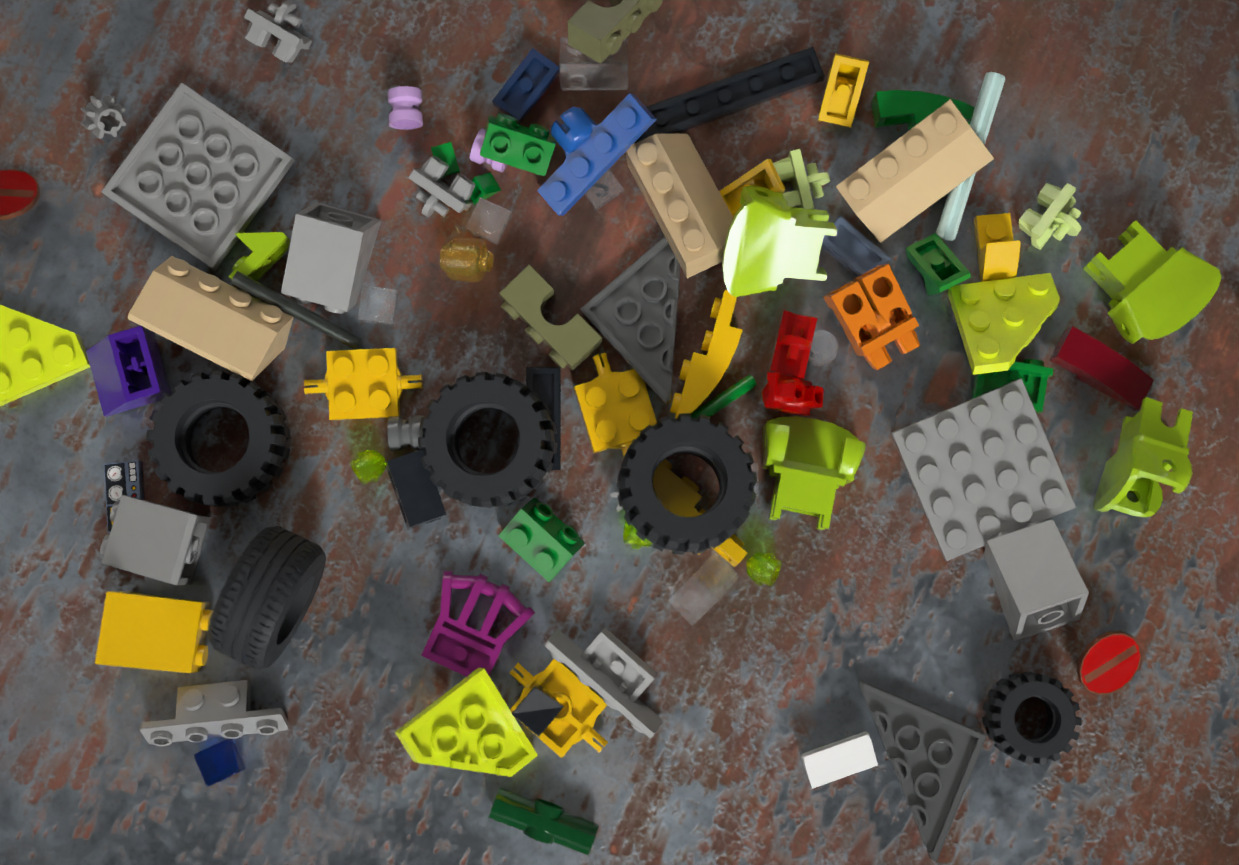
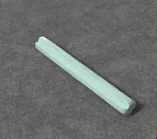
[936,72,1005,241]

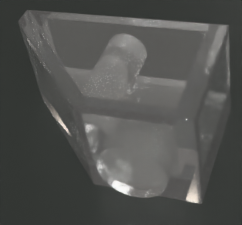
[667,552,740,626]

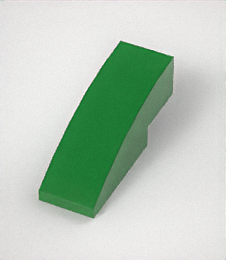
[871,90,975,130]

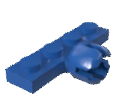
[537,93,657,216]

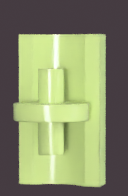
[773,149,830,209]
[1019,183,1082,250]

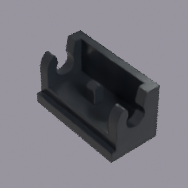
[385,450,447,531]

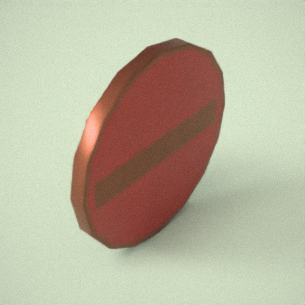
[0,169,40,220]
[1077,631,1142,695]

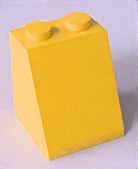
[95,591,213,673]

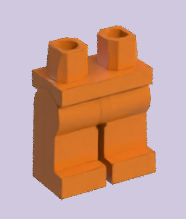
[823,264,920,370]

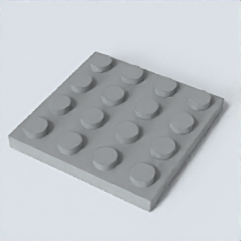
[102,83,295,271]
[890,379,1076,561]

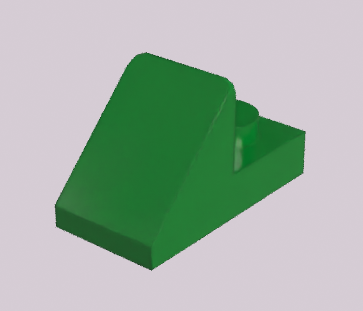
[906,233,971,296]

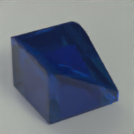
[194,739,246,787]

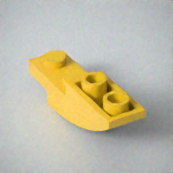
[670,290,742,418]
[653,459,747,567]

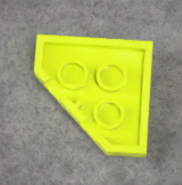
[948,273,1060,375]
[0,305,90,406]
[395,668,538,777]

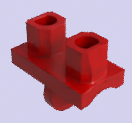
[769,310,818,379]
[762,372,824,416]

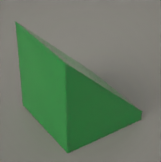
[431,142,460,177]
[470,173,501,205]

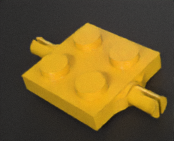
[304,348,423,420]
[573,353,657,456]
[509,659,609,758]

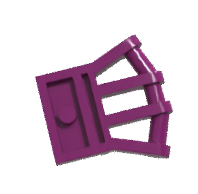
[421,570,536,677]

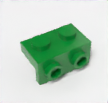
[480,113,556,176]
[972,359,1054,413]
[498,498,585,583]

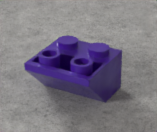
[86,326,172,417]

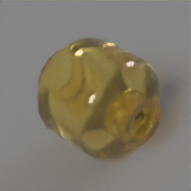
[440,236,493,282]

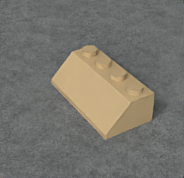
[836,99,994,243]
[625,134,733,278]
[128,256,294,381]

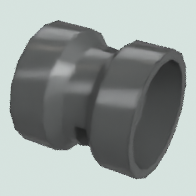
[387,415,425,451]

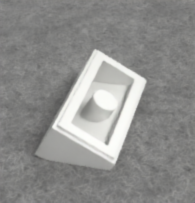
[800,731,878,789]

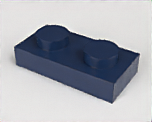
[492,48,560,124]

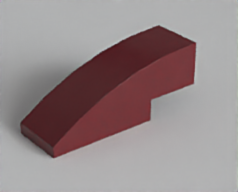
[1049,326,1154,411]

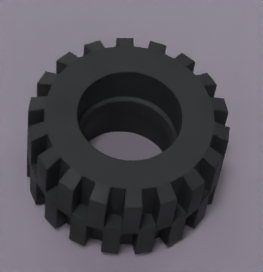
[982,672,1082,765]

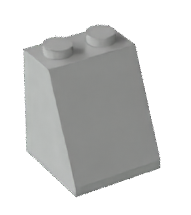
[281,202,381,313]
[100,495,211,585]
[984,519,1089,641]

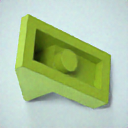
[228,232,291,292]

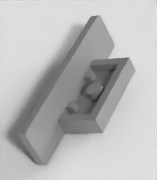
[544,628,662,738]
[140,680,289,746]

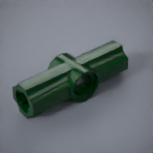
[489,787,599,855]

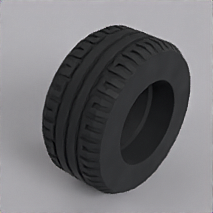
[208,526,326,669]

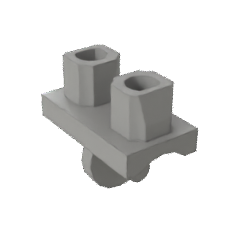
[244,0,313,63]
[409,156,475,217]

